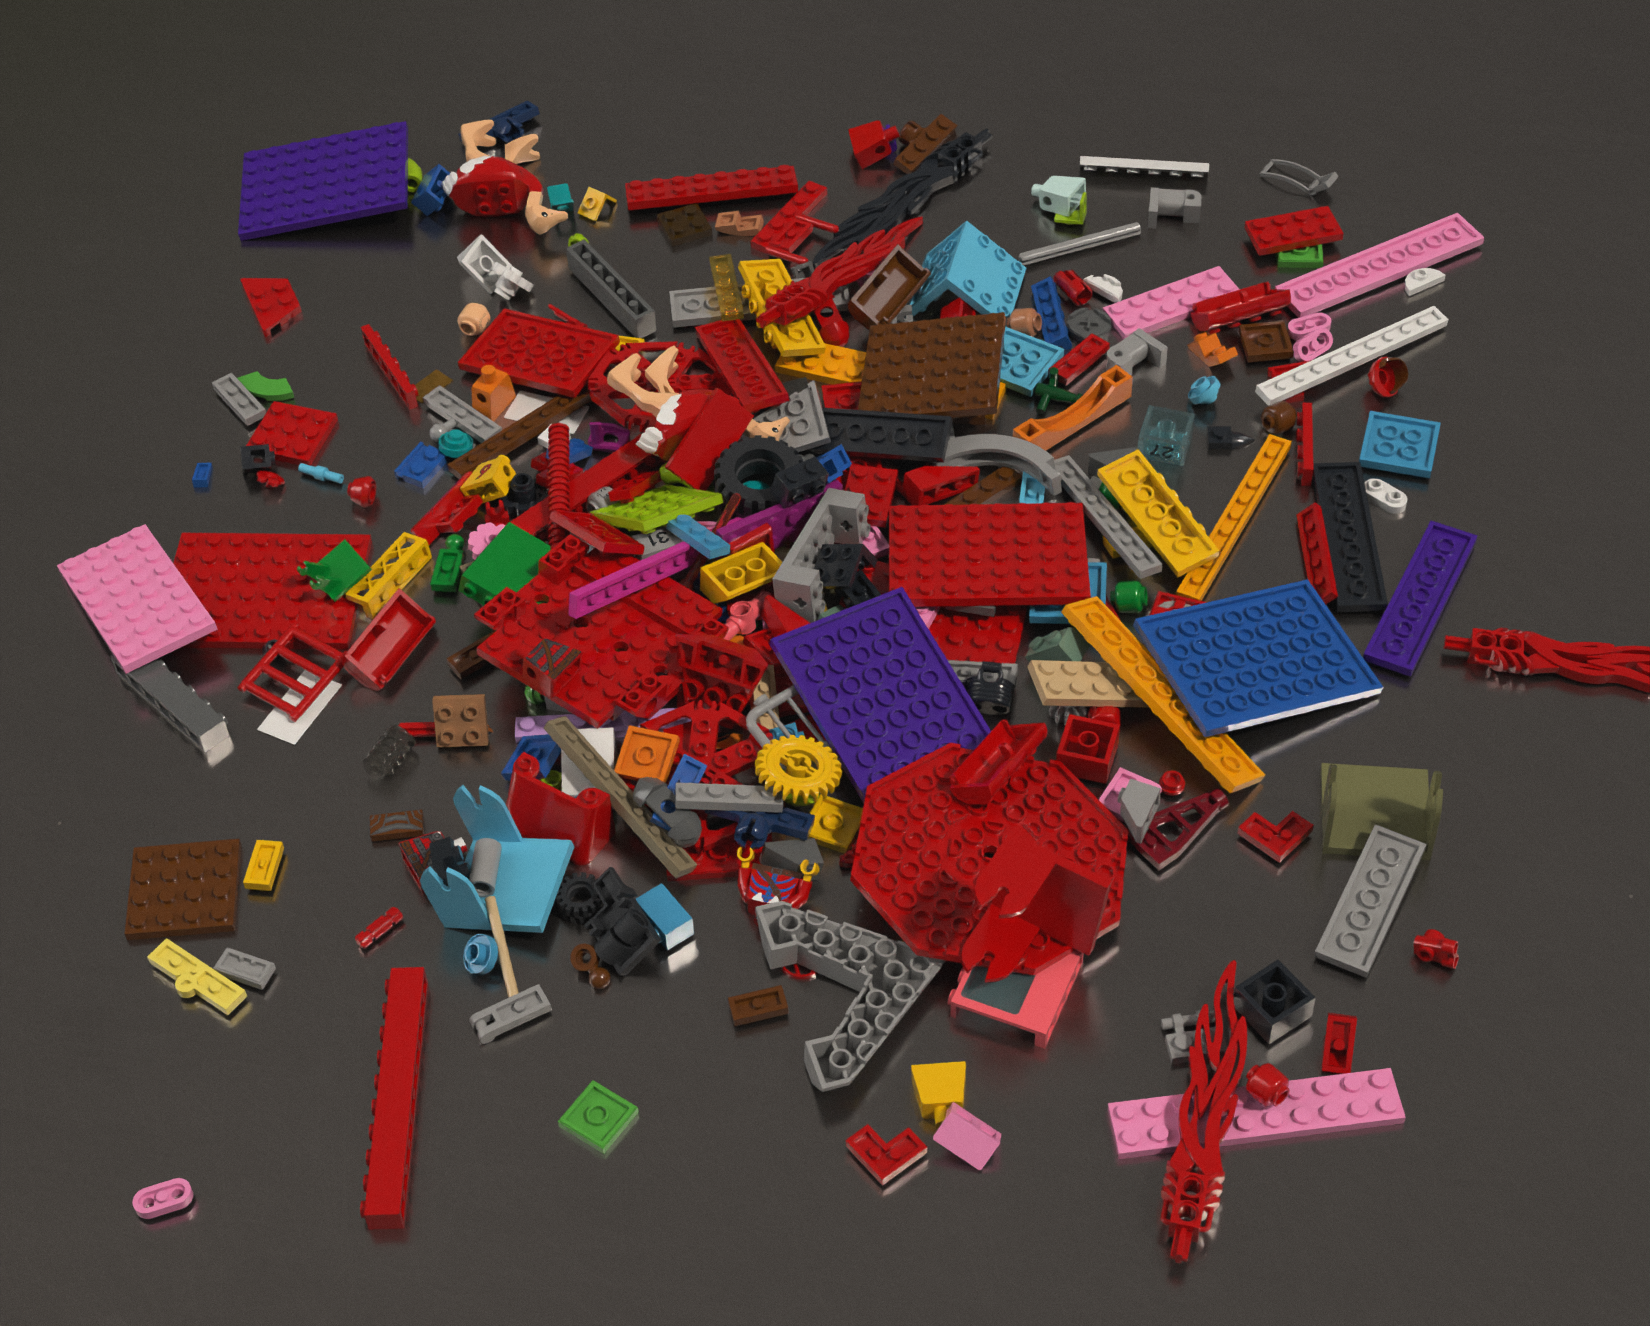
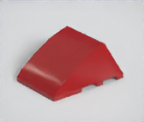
[675,634,768,729]

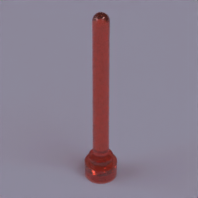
[678,493,742,592]

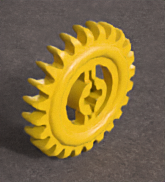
[755,735,842,804]

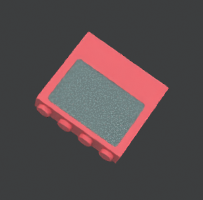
[947,950,1084,1049]

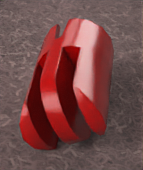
[1053,270,1092,306]

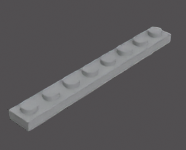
[1054,455,1162,579]

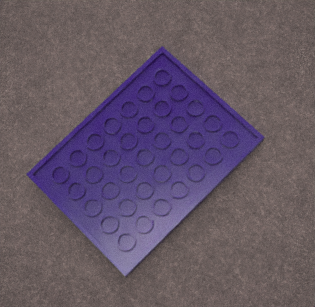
[238,121,408,241]
[769,587,991,804]

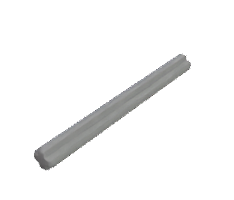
[1018,222,1141,266]

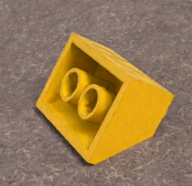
[700,542,782,604]

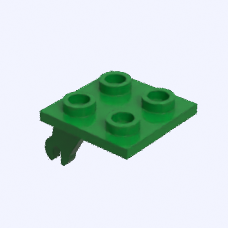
[297,540,372,602]

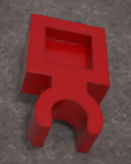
[484,500,510,526]

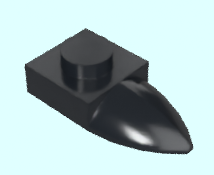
[1207,426,1255,450]

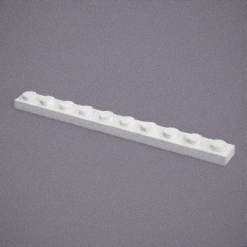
[1255,306,1449,406]

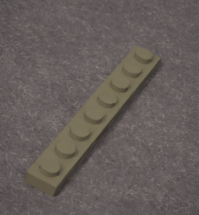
[543,716,697,878]

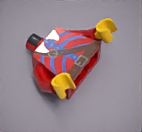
[737,847,820,927]

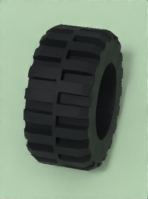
[714,435,804,520]

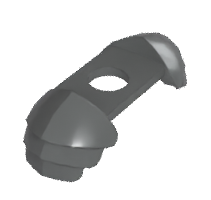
[633,777,702,848]

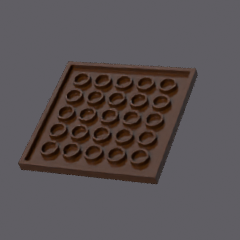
[858,312,1006,418]

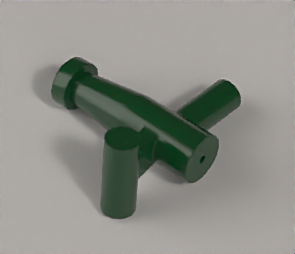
[1035,367,1083,415]

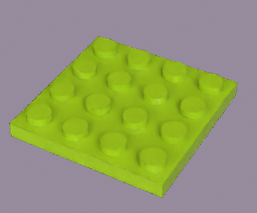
[589,484,723,534]

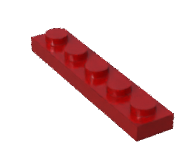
[750,181,827,253]
[361,324,419,410]
[1296,502,1338,605]

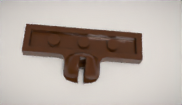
[893,114,958,174]

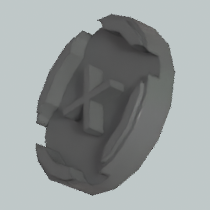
[1066,308,1111,342]

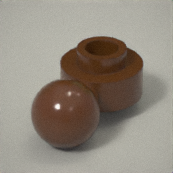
[570,943,611,990]

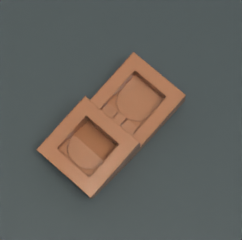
[715,211,764,236]

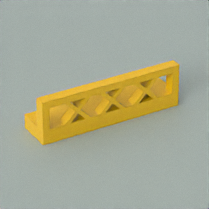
[345,532,432,619]

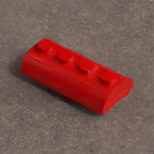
[1190,282,1291,334]
[341,588,436,691]
[949,719,1048,805]

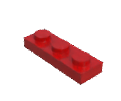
[1048,333,1110,386]
[608,471,662,504]

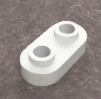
[1365,479,1407,514]

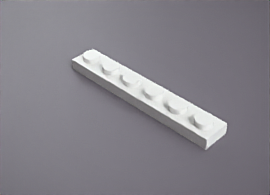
[1080,156,1209,178]

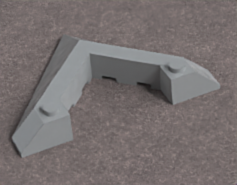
[755,901,946,1092]

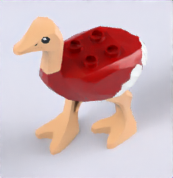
[442,120,568,235]
[607,346,790,461]

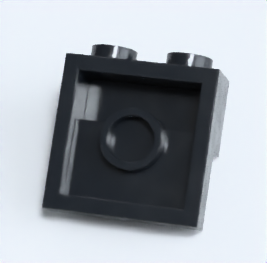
[429,836,471,887]

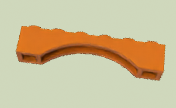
[1013,365,1133,451]

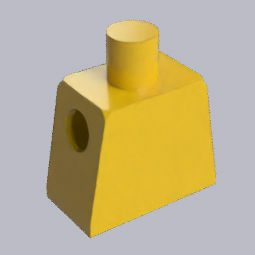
[911,1061,966,1129]

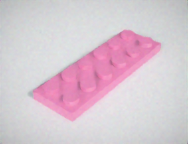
[1103,266,1240,340]

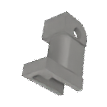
[1148,187,1202,229]
[1106,328,1168,375]

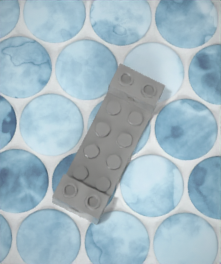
[772,488,870,623]

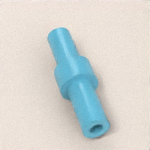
[298,463,344,484]

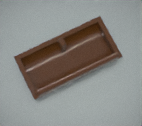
[848,244,931,331]

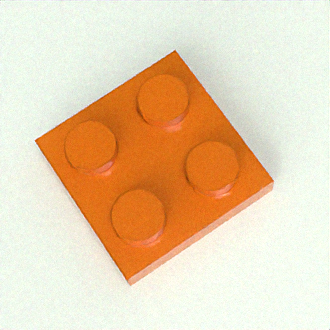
[614,725,680,783]

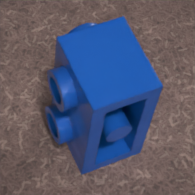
[411,164,450,216]

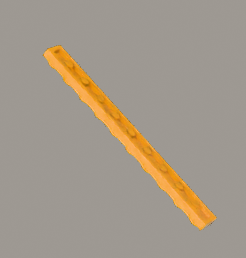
[1176,434,1292,601]

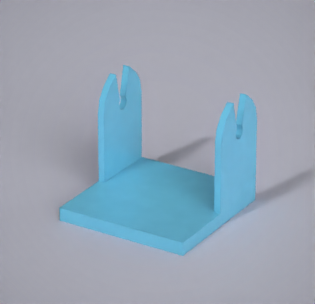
[420,785,574,933]

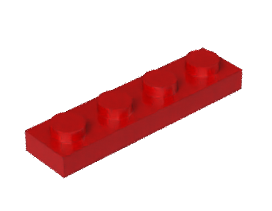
[1296,402,1313,486]

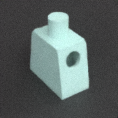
[1031,176,1086,217]

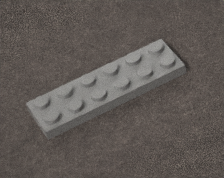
[1314,824,1426,978]

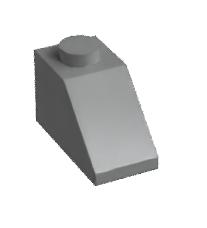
[1118,779,1161,844]

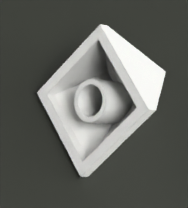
[457,234,512,294]

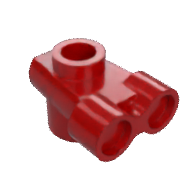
[1413,929,1459,969]

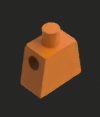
[471,365,516,422]

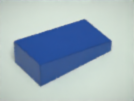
[192,463,212,488]

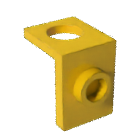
[577,187,617,221]

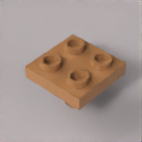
[432,694,489,747]

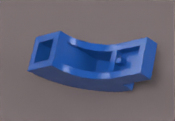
[817,444,852,484]

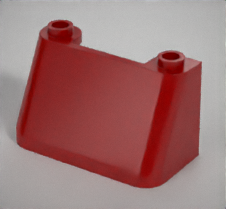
[506,752,616,866]

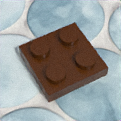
[1238,321,1294,362]

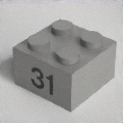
[632,526,691,580]

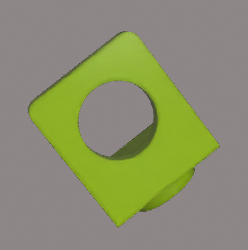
[1054,192,1087,225]

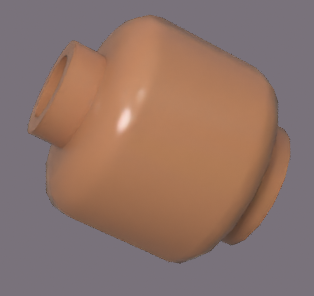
[1007,308,1042,337]

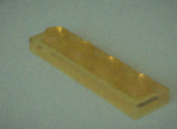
[709,254,744,321]

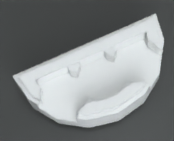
[1405,268,1446,296]
[1083,274,1123,303]

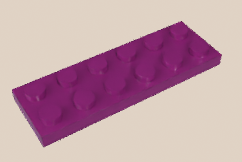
[715,480,843,561]

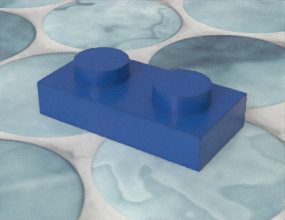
[546,438,593,464]

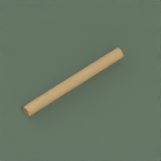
[484,896,519,998]

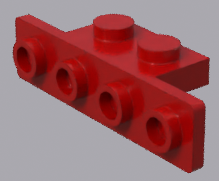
[411,471,483,545]

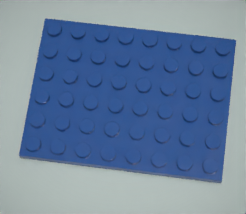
[1133,580,1383,738]

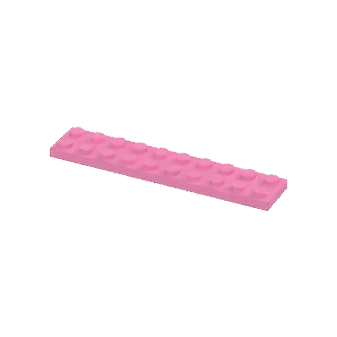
[1275,213,1484,318]
[1108,1068,1406,1159]

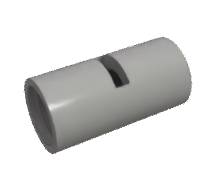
[469,838,502,897]

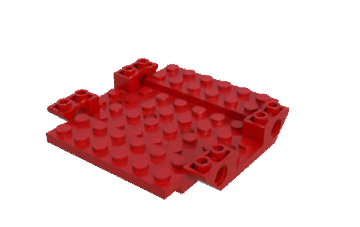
[474,534,729,729]

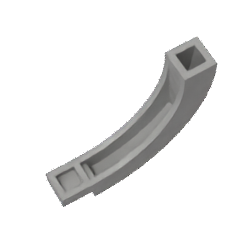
[925,434,1062,496]

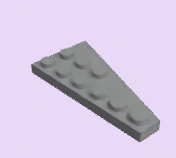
[738,380,831,452]

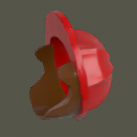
[1368,356,1409,397]

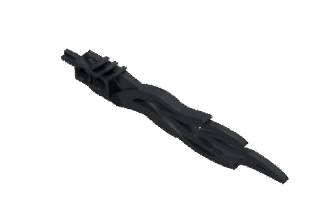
[813,128,993,268]

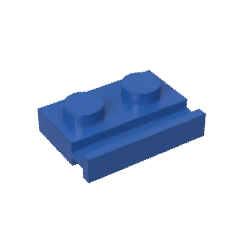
[394,442,450,489]

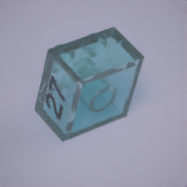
[1138,405,1195,466]

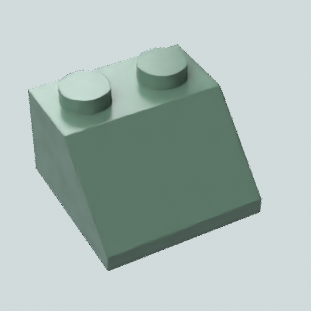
[1025,628,1090,662]

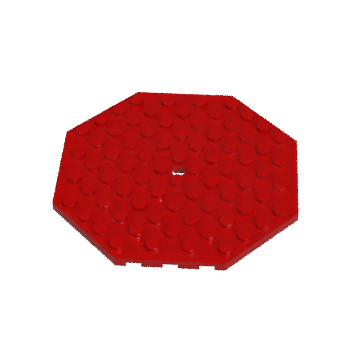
[850,742,1129,975]

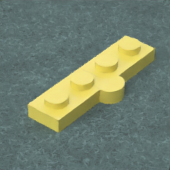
[147,938,247,1015]

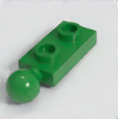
[430,534,465,592]

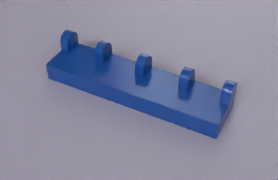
[1031,276,1072,350]

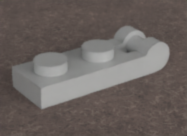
[469,984,552,1044]

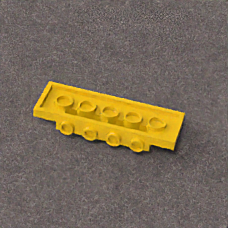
[738,259,826,357]
[1097,449,1220,578]

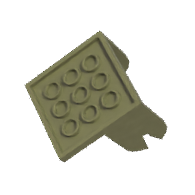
[1320,763,1443,860]

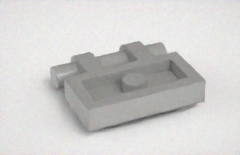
[1161,1010,1227,1065]

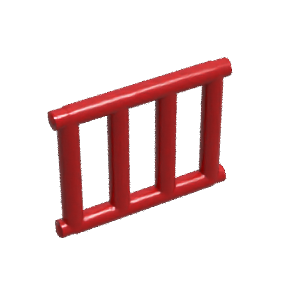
[237,622,347,722]

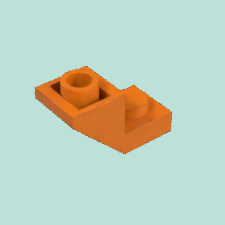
[1187,332,1238,367]

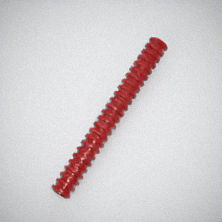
[548,423,570,550]

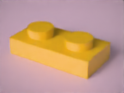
[243,840,284,891]

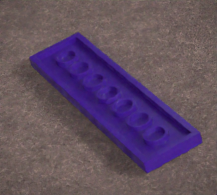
[1363,521,1478,677]

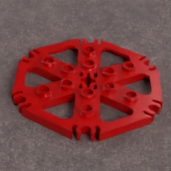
[588,341,734,432]
[621,700,773,852]

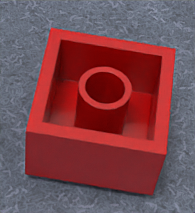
[1056,714,1120,784]

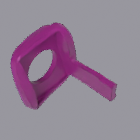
[588,422,630,453]

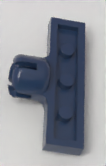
[458,101,540,147]
[705,807,815,850]

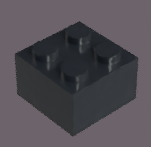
[1234,959,1316,1044]

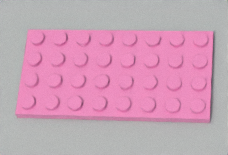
[57,524,218,674]

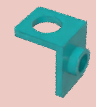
[547,183,574,212]

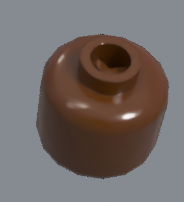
[1261,401,1297,435]

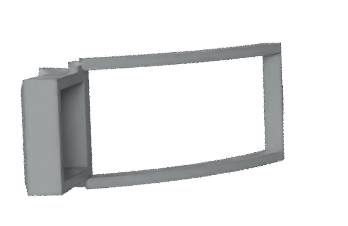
[1259,159,1338,195]

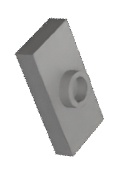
[213,947,276,990]

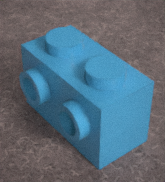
[636,883,694,951]

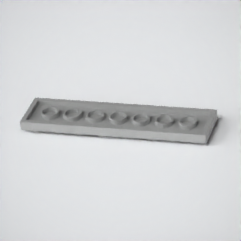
[669,278,850,327]

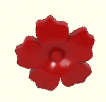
[256,471,285,488]

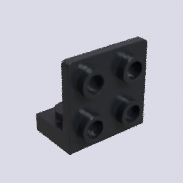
[814,544,878,589]

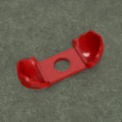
[813,294,849,347]

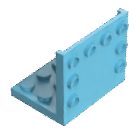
[908,221,1026,327]

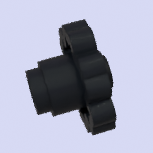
[501,473,548,516]

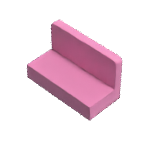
[933,1102,1001,1170]

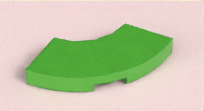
[237,371,294,401]

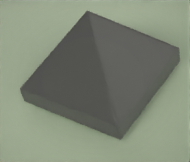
[791,261,814,279]

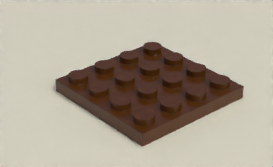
[125,839,241,940]

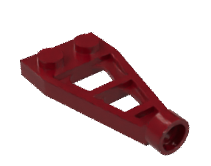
[1127,789,1229,870]

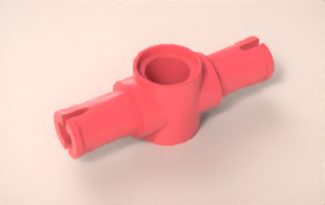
[724,589,772,641]

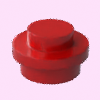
[1159,770,1185,796]

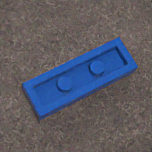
[650,754,708,831]

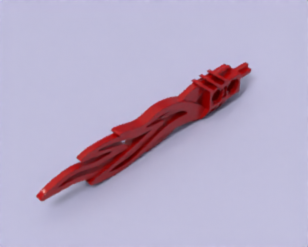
[756,217,923,328]
[1443,628,1650,693]
[1160,960,1247,1263]

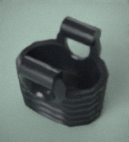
[965,661,1015,715]

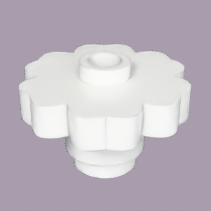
[492,262,534,300]

